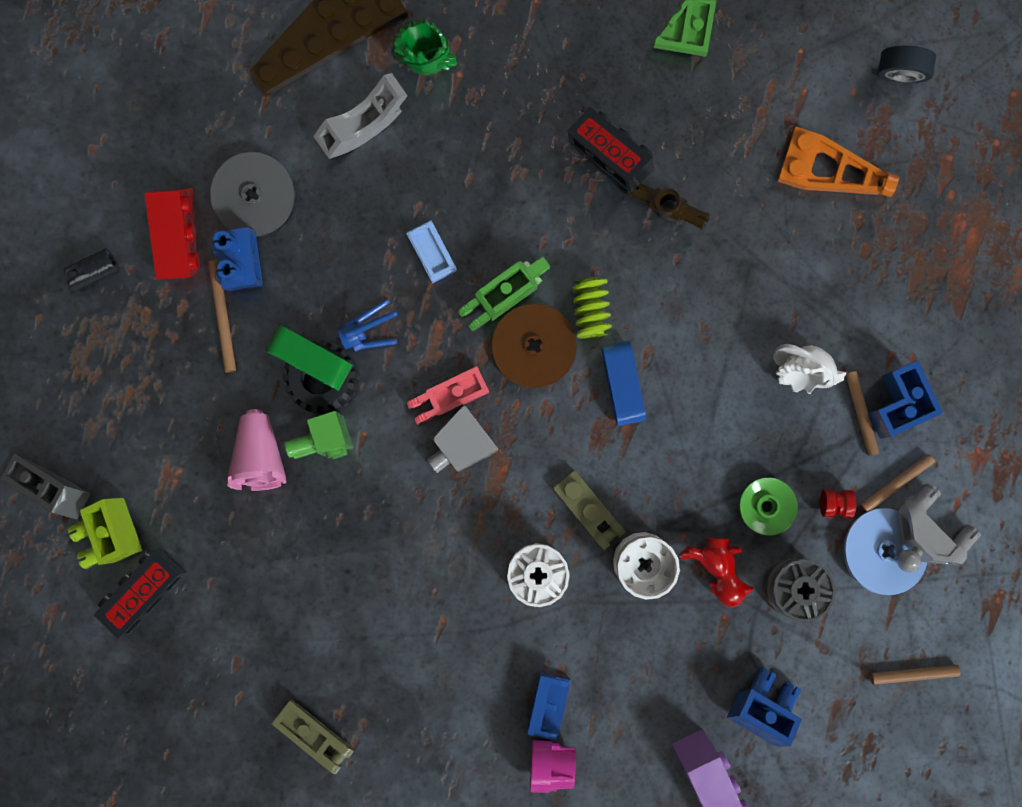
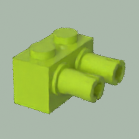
[68,498,142,569]

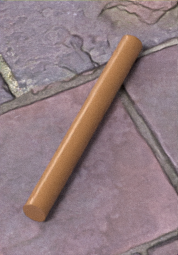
[208,260,236,372]

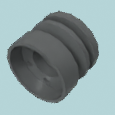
[763,557,836,622]

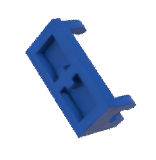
[527,672,571,740]

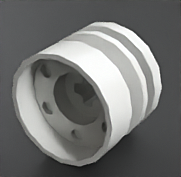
[613,532,680,600]
[507,543,569,607]

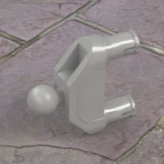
[897,483,981,573]

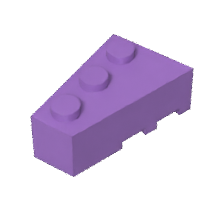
[672,729,748,807]

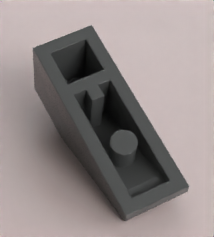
[1,453,90,519]

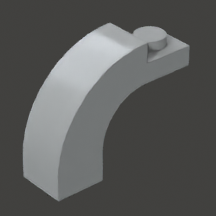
[313,73,407,159]

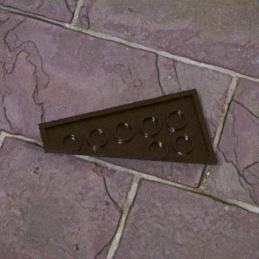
[250,0,408,97]

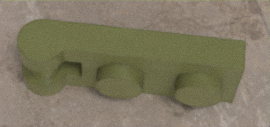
[553,471,626,550]
[272,699,355,774]

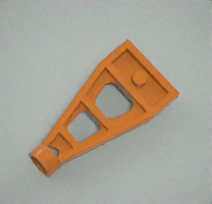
[777,127,899,198]

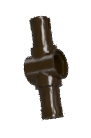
[627,183,711,230]

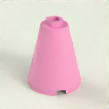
[227,409,286,491]

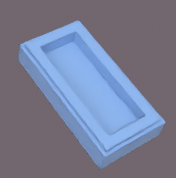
[407,220,457,284]

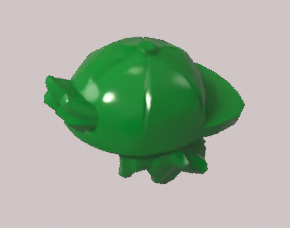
[392,19,457,75]

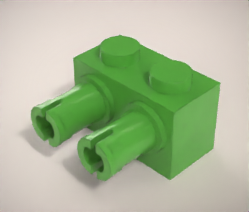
[284,411,354,459]

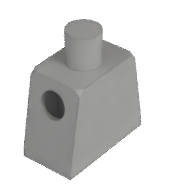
[427,406,498,473]

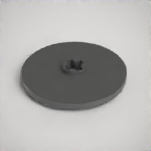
[210,152,295,237]

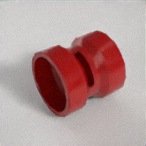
[820,489,856,518]

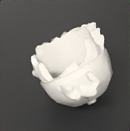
[773,344,846,394]

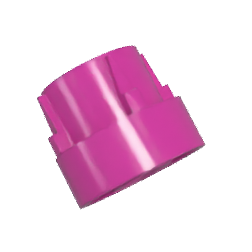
[530,740,576,793]

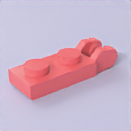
[407,367,490,424]

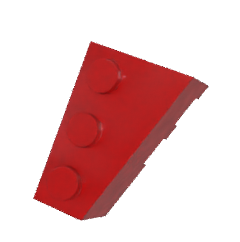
[145,188,200,280]

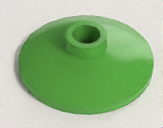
[739,478,798,535]

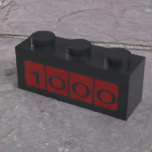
[567,107,654,193]
[94,549,187,639]

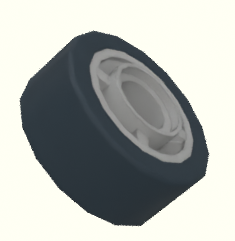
[878,45,936,83]

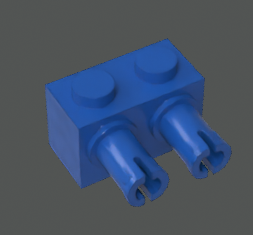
[212,227,263,292]
[727,667,802,747]

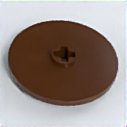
[492,304,577,389]

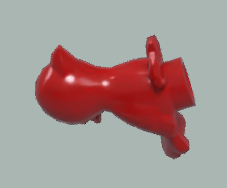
[679,538,754,607]

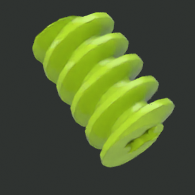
[572,278,612,339]

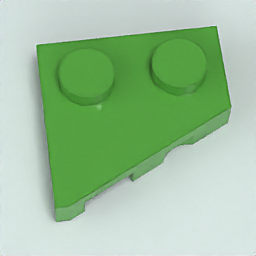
[654,0,716,57]

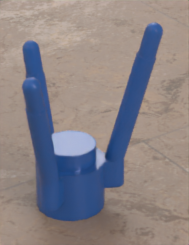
[338,299,398,352]

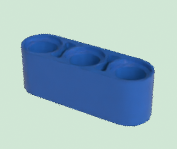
[601,341,646,426]

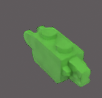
[458,257,550,331]

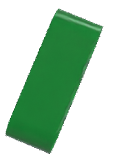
[265,325,353,391]

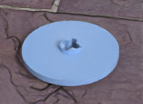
[843,508,927,595]

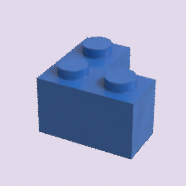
[868,361,943,439]

